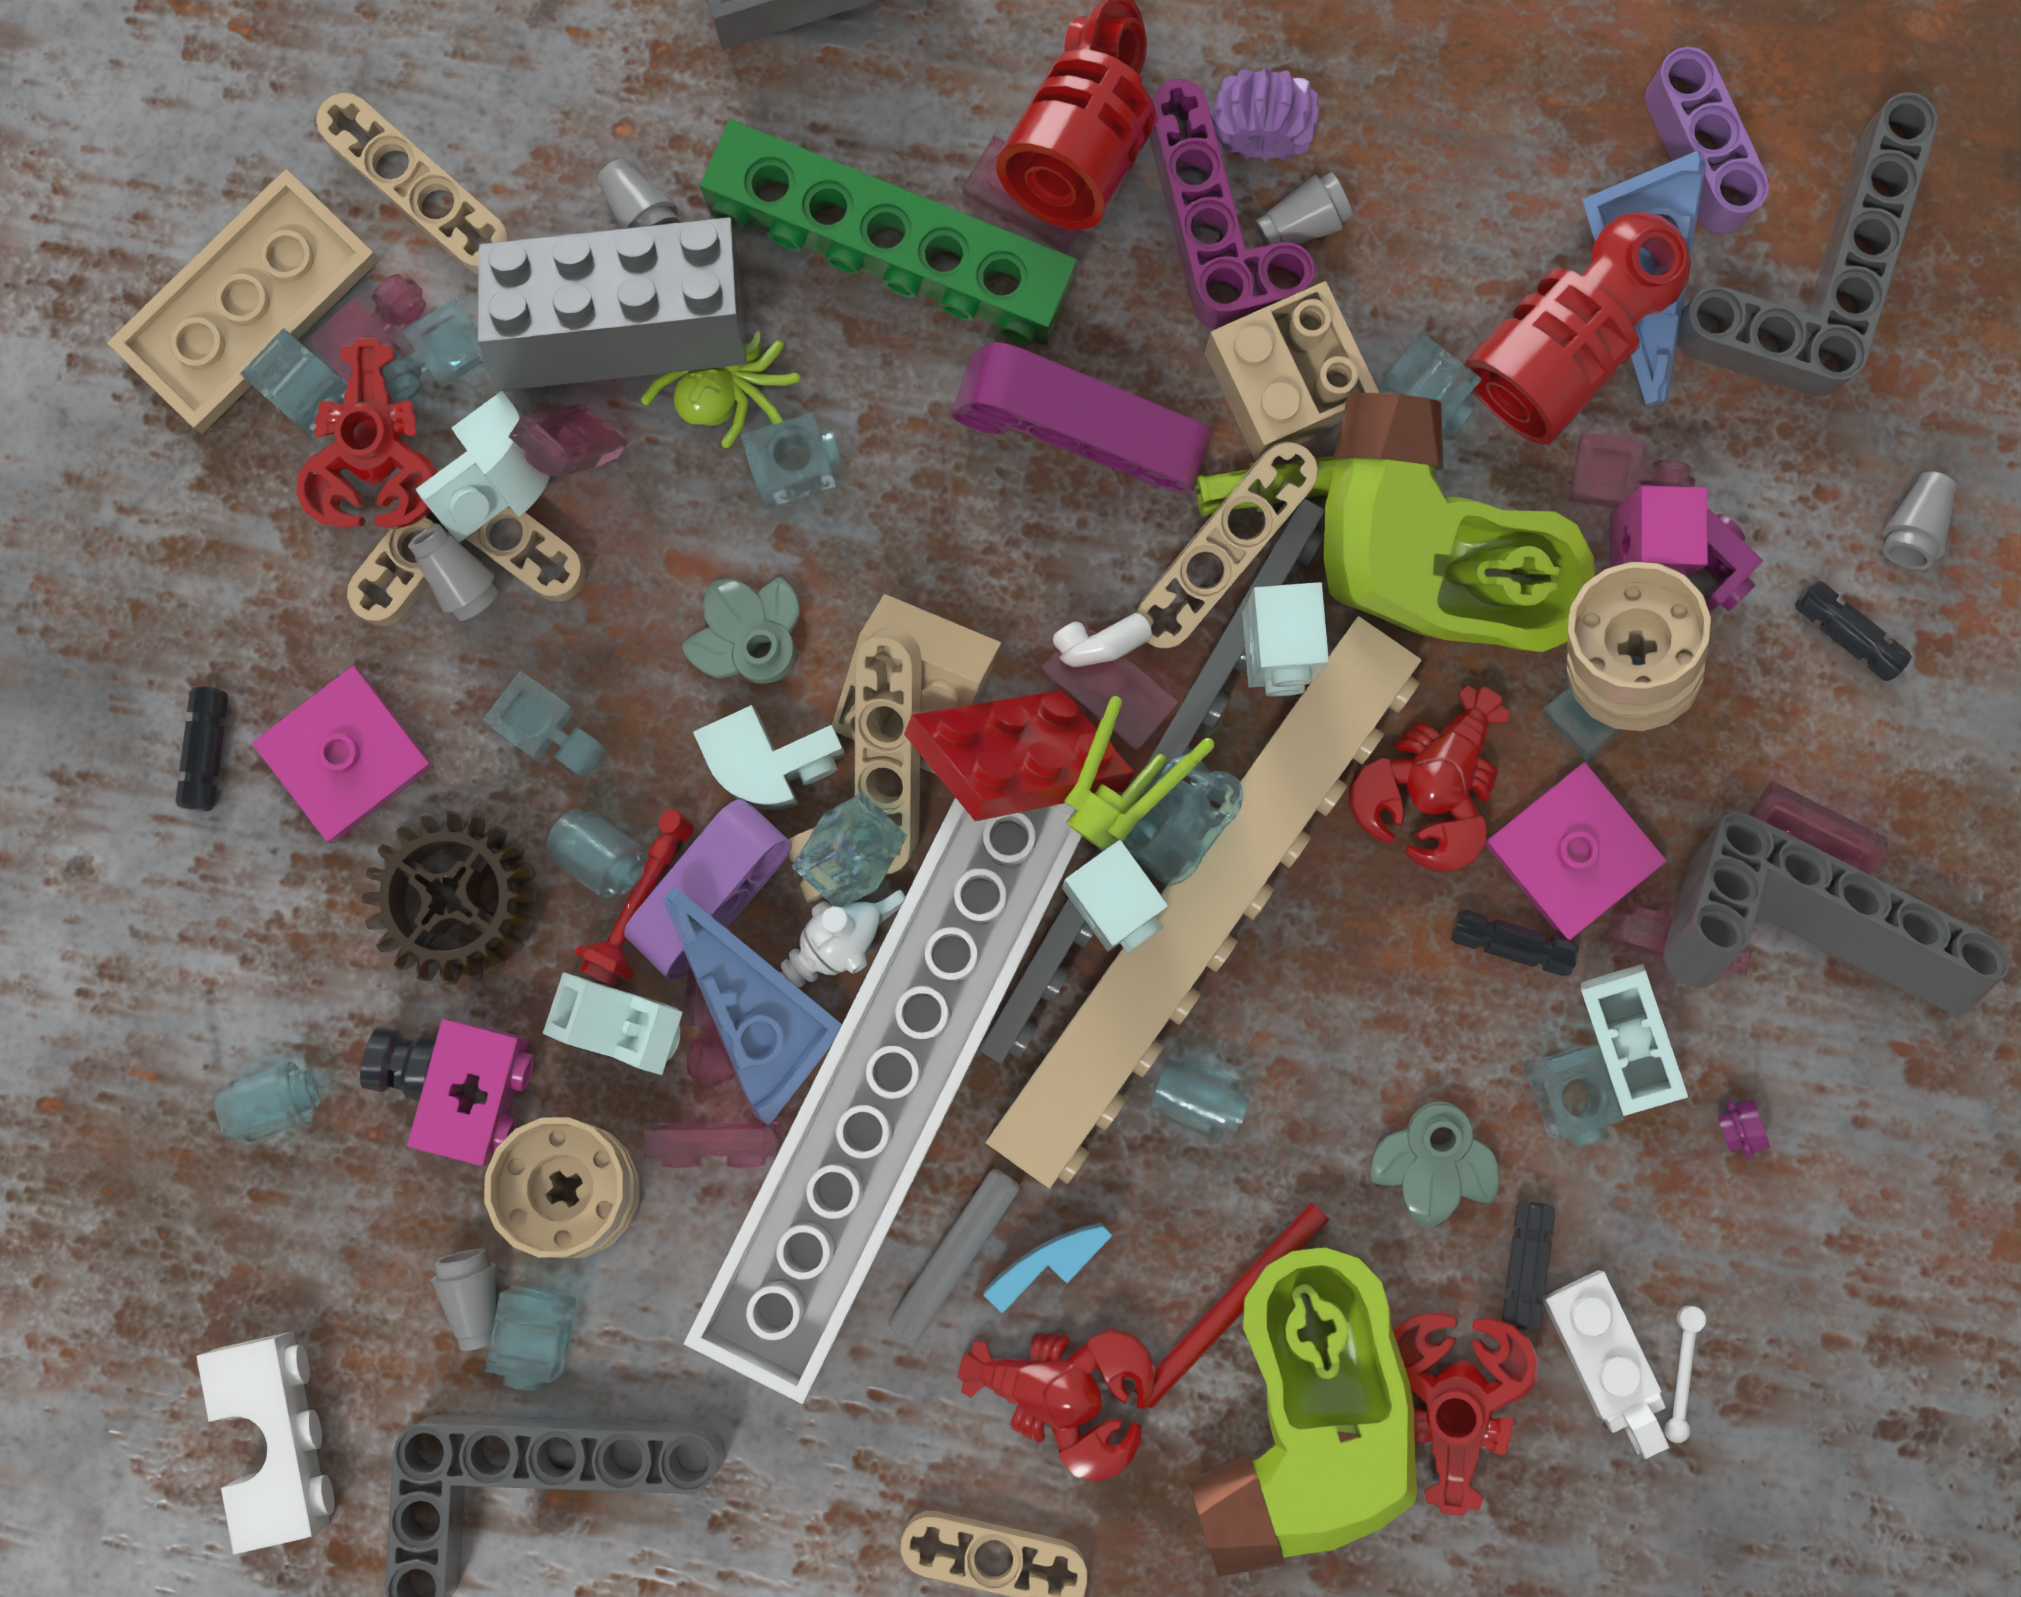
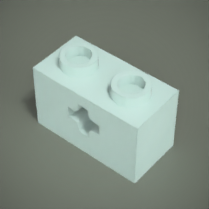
[1242,582,1329,696]
[1062,840,1168,953]
[1581,964,1688,1116]

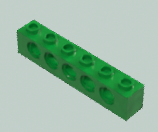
[700,119,1077,345]

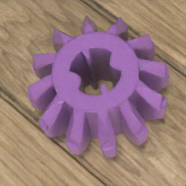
[1212,67,1320,162]

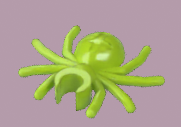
[641,331,801,448]

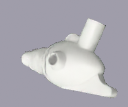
[779,890,906,988]

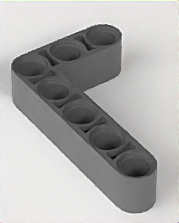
[1676,92,1938,397]
[1664,812,2010,1014]
[385,1414,726,1597]

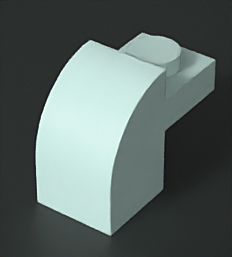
[416,391,552,543]
[693,705,846,810]
[543,972,683,1075]

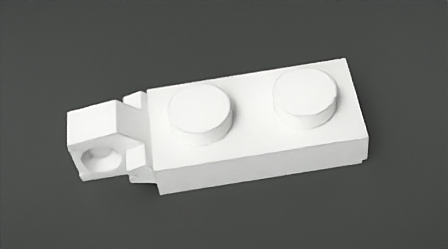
[1541,1270,1669,1459]

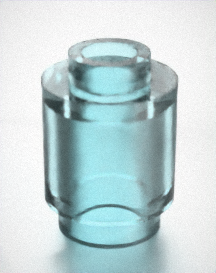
[546,808,644,899]
[1150,1059,1250,1142]
[214,1062,320,1142]

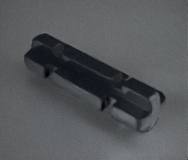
[1795,580,1912,681]
[175,686,228,811]
[1451,910,1579,976]
[1502,1201,1555,1331]

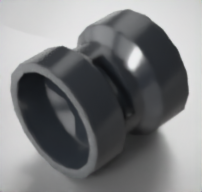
[360,1026,436,1101]

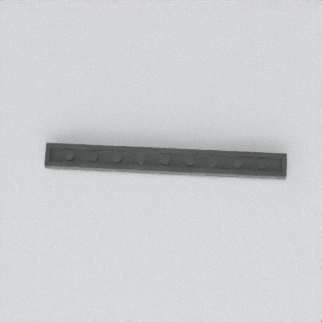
[979,498,1325,1064]

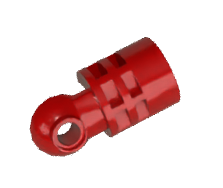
[996,0,1159,230]
[1462,211,1691,445]

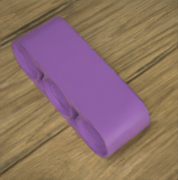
[1645,47,1769,234]
[624,799,791,981]

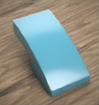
[983,1222,1112,1313]

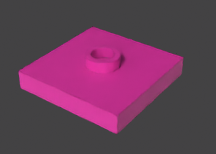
[252,665,434,844]
[1485,762,1667,941]

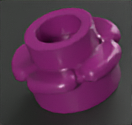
[1717,1098,1771,1160]

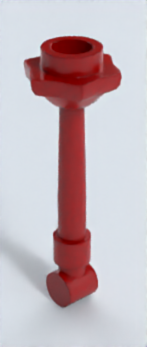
[574,809,694,988]

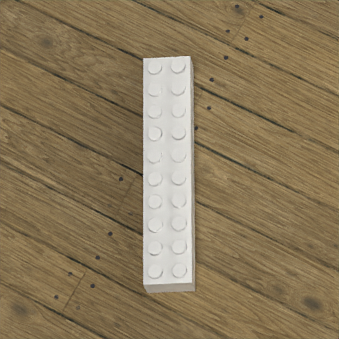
[684,798,1083,1404]

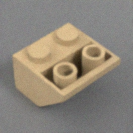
[1204,281,1379,462]
[832,594,1001,775]

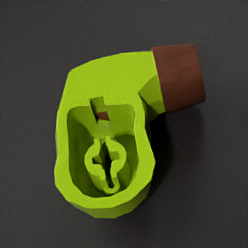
[1324,393,1595,652]
[1188,1247,1417,1577]

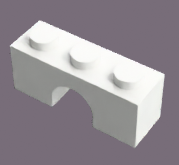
[196,1331,334,1555]

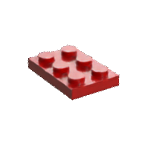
[904,690,1134,822]

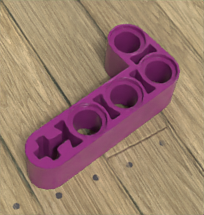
[1149,79,1315,329]
[950,342,1212,494]

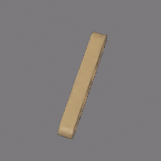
[316,93,512,275]
[1137,441,1318,648]
[855,627,922,874]

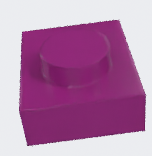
[1704,508,1764,612]

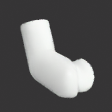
[1053,613,1152,668]

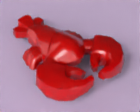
[296,338,438,530]
[1348,685,1510,872]
[1393,1312,1539,1516]
[957,1328,1155,1482]

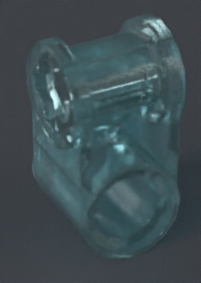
[1122,755,1243,885]

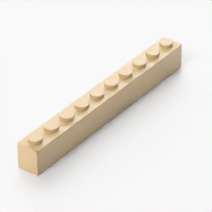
[985,616,1421,1189]

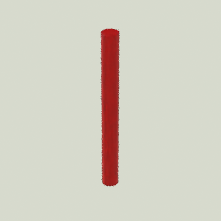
[1134,1202,1330,1409]

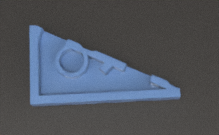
[1582,151,1706,407]
[663,887,842,1126]

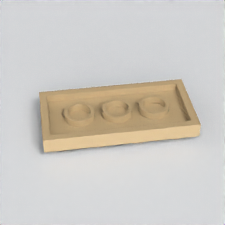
[107,169,379,434]

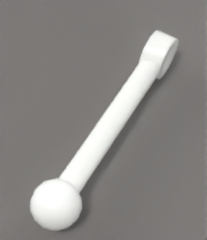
[1664,1306,1706,1443]

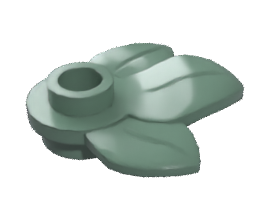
[682,577,800,684]
[1370,1102,1499,1229]

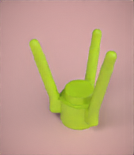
[1064,696,1214,851]

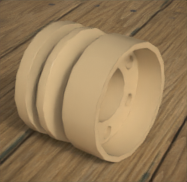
[1567,562,1711,731]
[484,1117,640,1258]

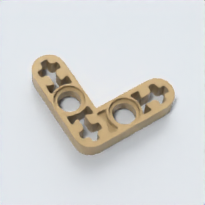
[347,469,586,626]
[900,1511,1087,1597]

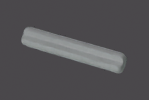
[889,1169,1020,1343]

